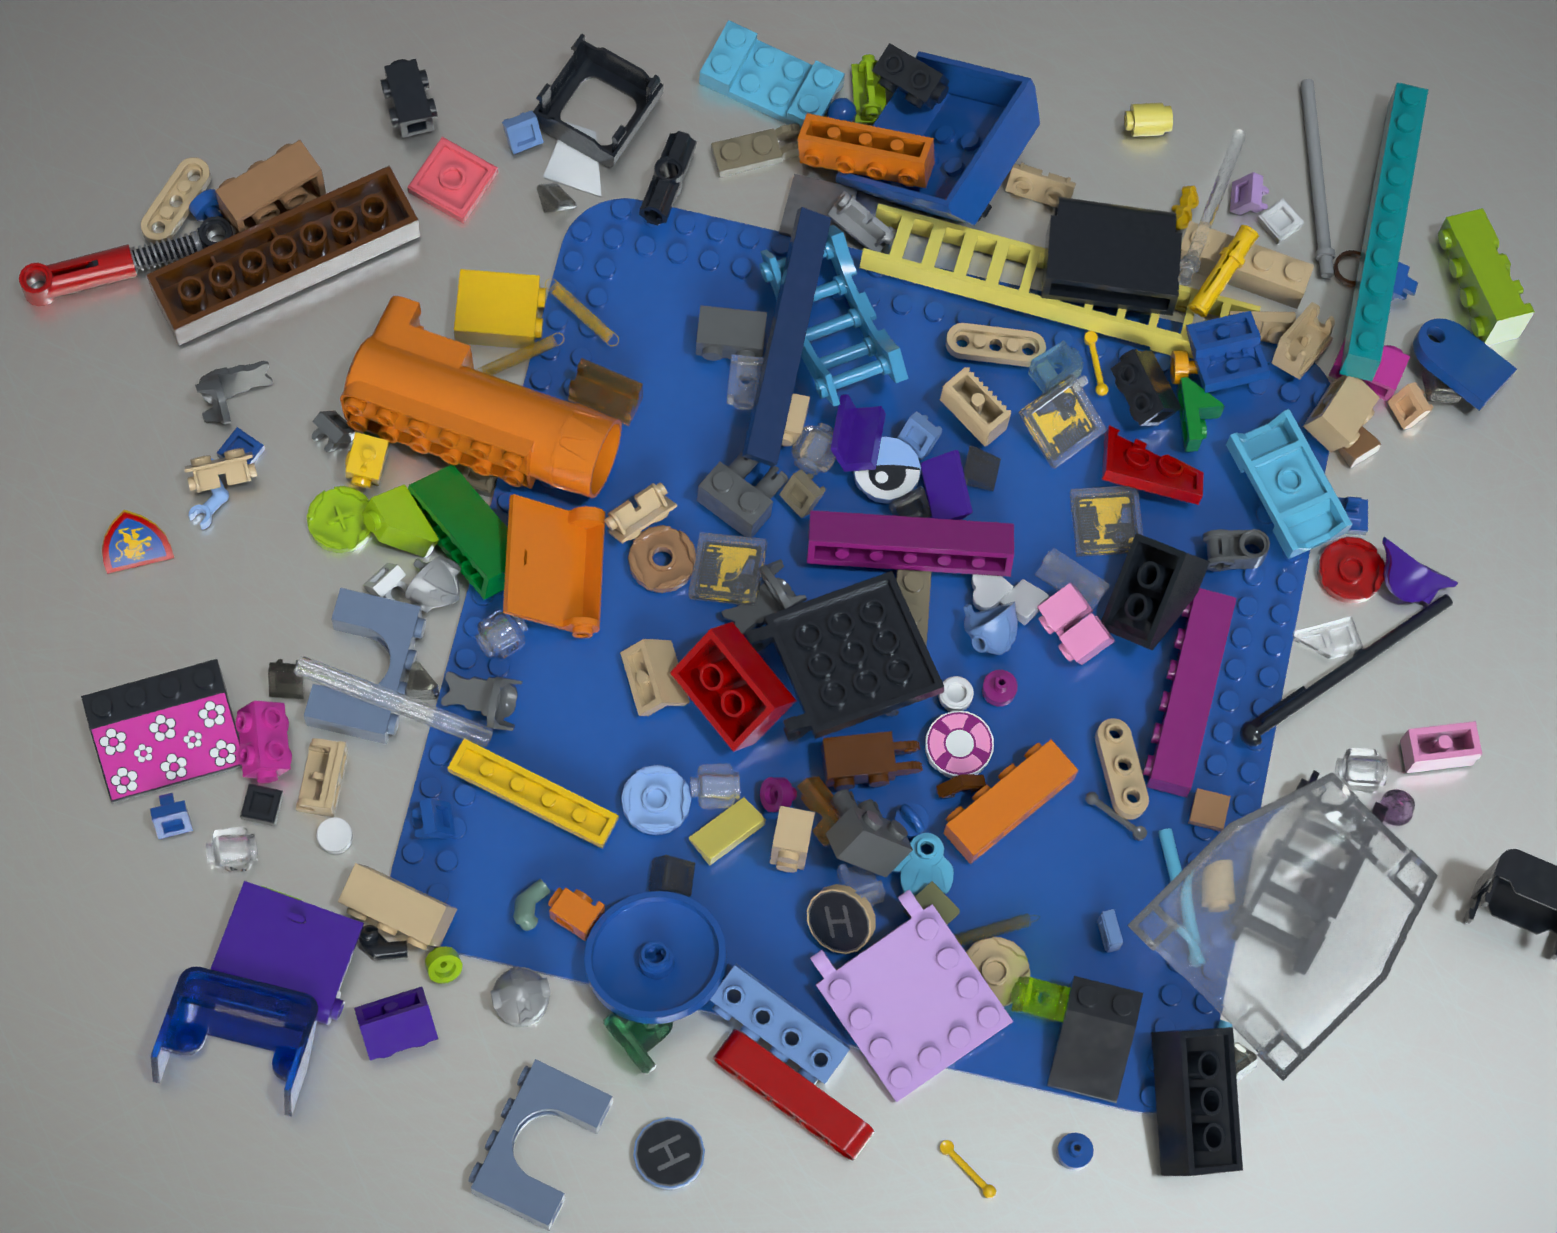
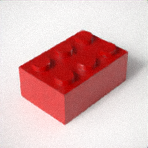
[670,622,796,752]

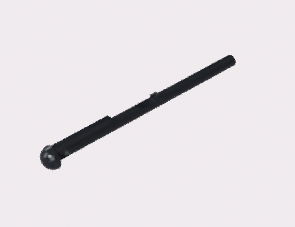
[1240,594,1453,746]

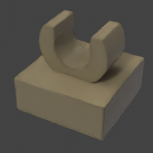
[779,469,826,518]

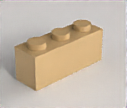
[338,863,457,950]

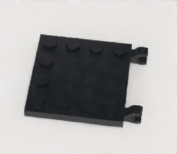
[745,571,944,742]

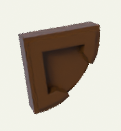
[936,774,986,798]

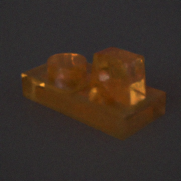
[797,776,840,847]

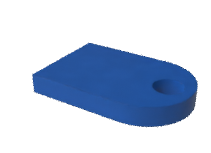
[1413,318,1517,411]

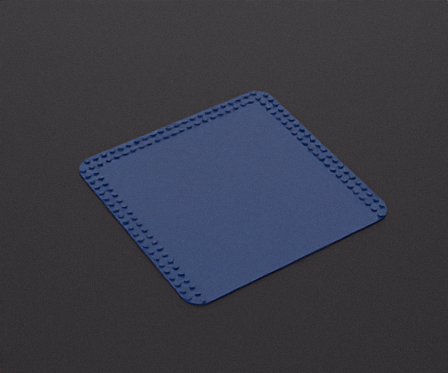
[390,198,1330,1113]

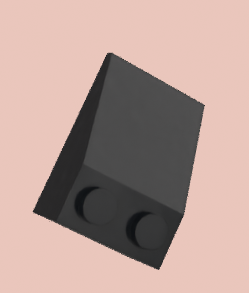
[1101,533,1210,651]
[1047,976,1143,1103]

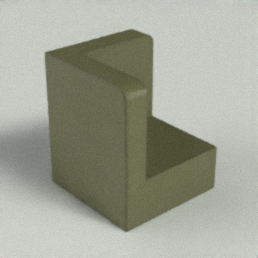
[903,881,960,925]

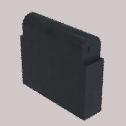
[1041,196,1182,316]

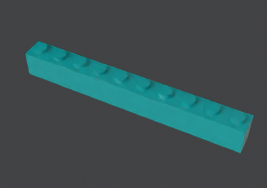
[1339,82,1429,381]

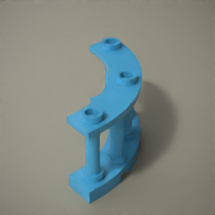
[759,225,908,406]

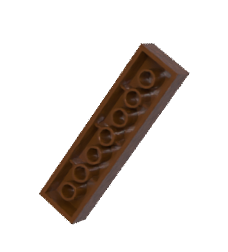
[146,165,421,346]

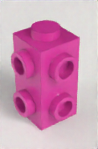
[236,701,292,783]

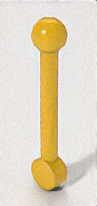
[1084,331,1108,396]
[940,1140,997,1198]

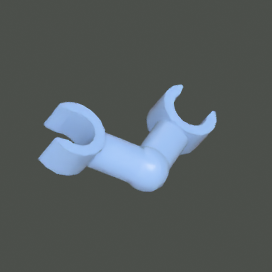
[188,458,229,530]

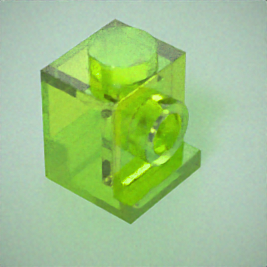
[1011,977,1071,1022]

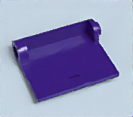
[208,881,364,1025]

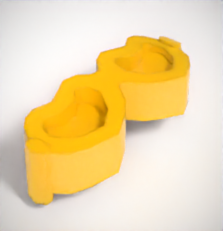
[1171,186,1199,230]

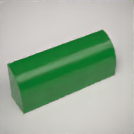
[408,464,508,600]

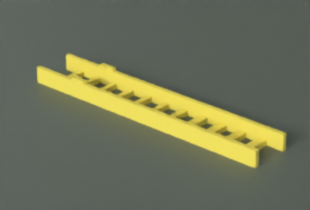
[859,203,1261,359]

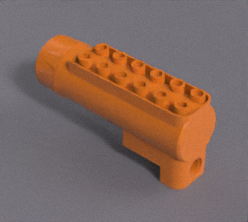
[340,296,622,498]

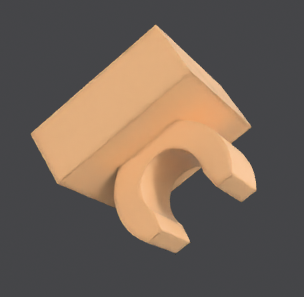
[1387,382,1433,429]

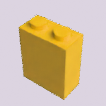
[454,269,546,349]

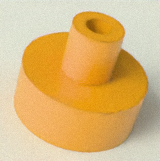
[1170,351,1198,384]

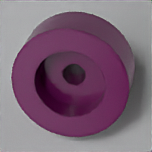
[982,670,1018,706]
[760,777,797,812]

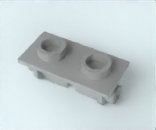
[827,191,895,252]

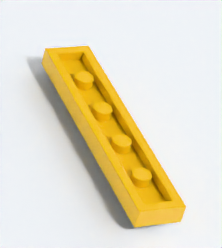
[448,738,619,849]

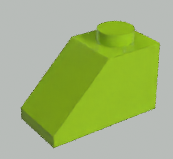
[362,484,439,558]

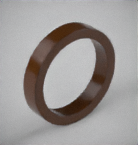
[1333,250,1361,287]

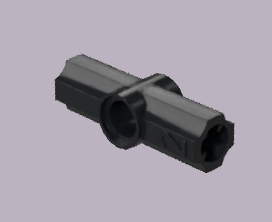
[639,131,697,226]

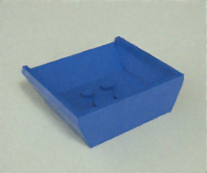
[836,51,1040,226]

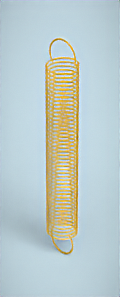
[545,278,619,346]
[476,333,564,376]

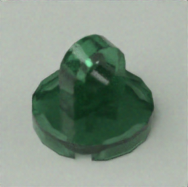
[603,1012,673,1074]

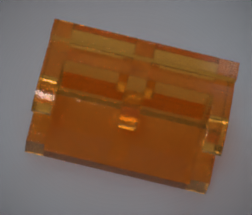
[568,358,643,426]

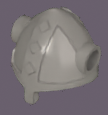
[405,555,461,613]
[490,967,551,1027]

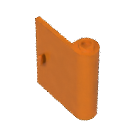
[503,494,606,638]

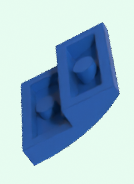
[1186,311,1270,393]

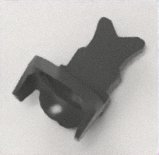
[195,361,273,424]
[721,559,807,636]
[441,671,523,731]

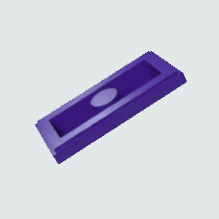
[920,450,973,520]

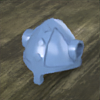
[963,601,1018,655]

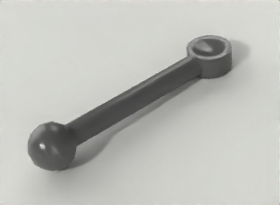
[1085,792,1147,841]

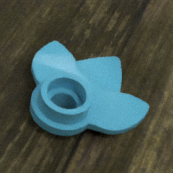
[893,833,954,896]

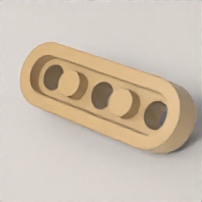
[141,157,211,245]
[946,323,1046,367]
[1095,718,1149,820]

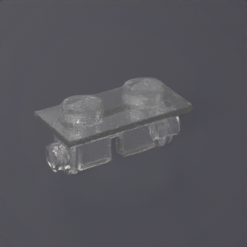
[1035,548,1110,610]

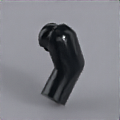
[359,925,408,960]

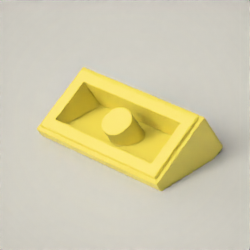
[689,797,766,866]

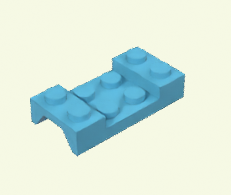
[699,20,845,129]
[1226,409,1352,559]

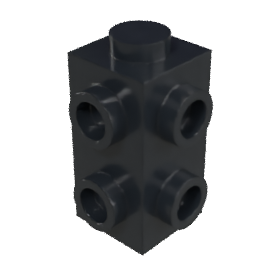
[872,43,949,110]
[380,59,438,138]
[1111,349,1182,426]

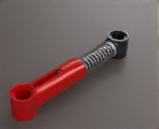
[19,216,234,307]

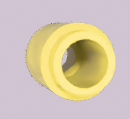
[1124,103,1173,137]

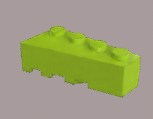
[1438,208,1535,345]

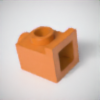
[548,887,605,941]

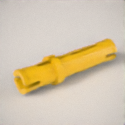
[1188,225,1259,317]

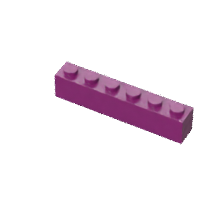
[807,510,1014,577]
[1143,588,1236,797]

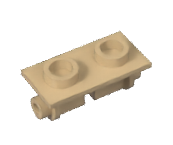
[1005,162,1076,207]
[185,448,257,493]
[604,482,677,544]

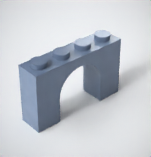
[304,588,426,744]
[468,1059,613,1231]

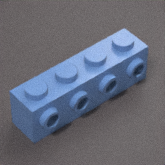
[710,963,850,1084]

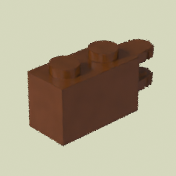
[821,731,923,791]

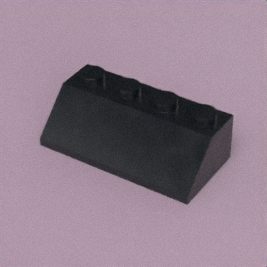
[1151,1027,1243,1176]

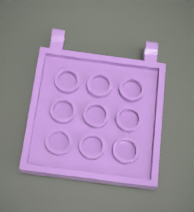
[810,890,1013,1102]

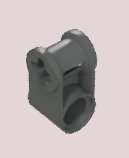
[1202,529,1270,571]

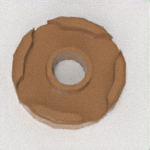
[628,525,696,593]

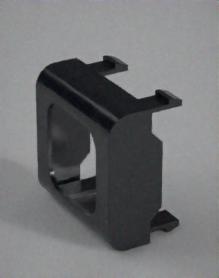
[533,34,664,167]
[1465,849,1557,960]

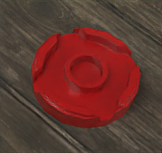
[1317,537,1385,604]

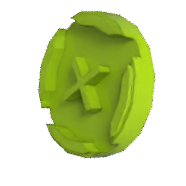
[307,486,373,553]

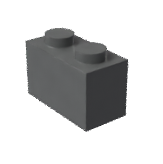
[696,305,767,364]

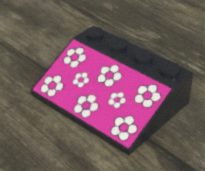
[81,659,242,804]

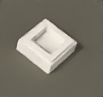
[1257,198,1304,244]

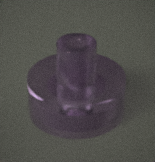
[1380,789,1415,826]

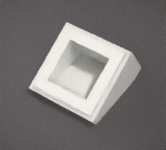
[1000,579,1049,626]

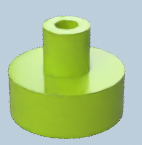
[425,946,462,983]

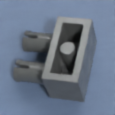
[697,448,788,540]
[826,789,913,877]

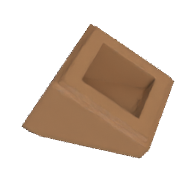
[1338,426,1382,468]

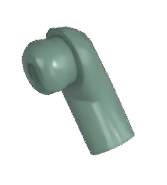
[513,879,550,931]

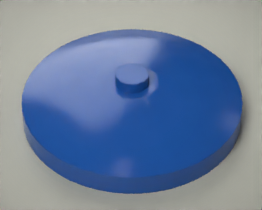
[584,891,727,1024]

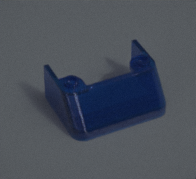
[151,966,318,1117]

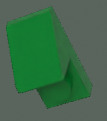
[1176,377,1225,452]

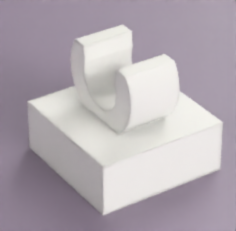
[363,563,408,600]

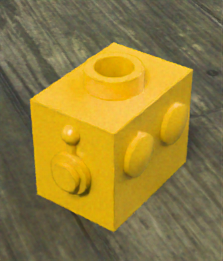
[345,432,389,488]

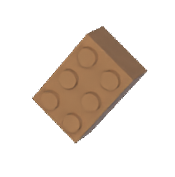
[215,140,326,235]

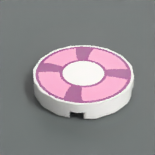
[925,711,994,779]

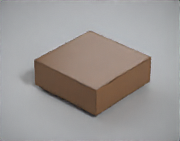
[1188,788,1231,832]

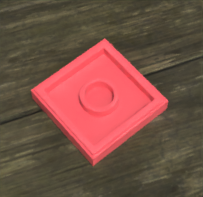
[407,137,498,224]

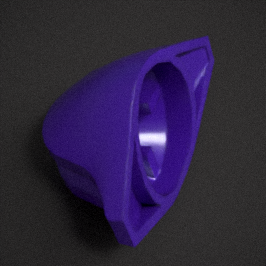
[1382,537,1458,604]

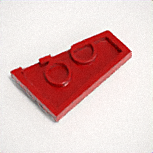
[1102,425,1204,505]

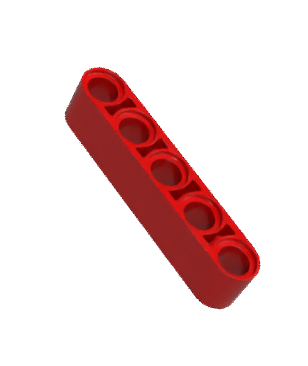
[713,1029,874,1161]

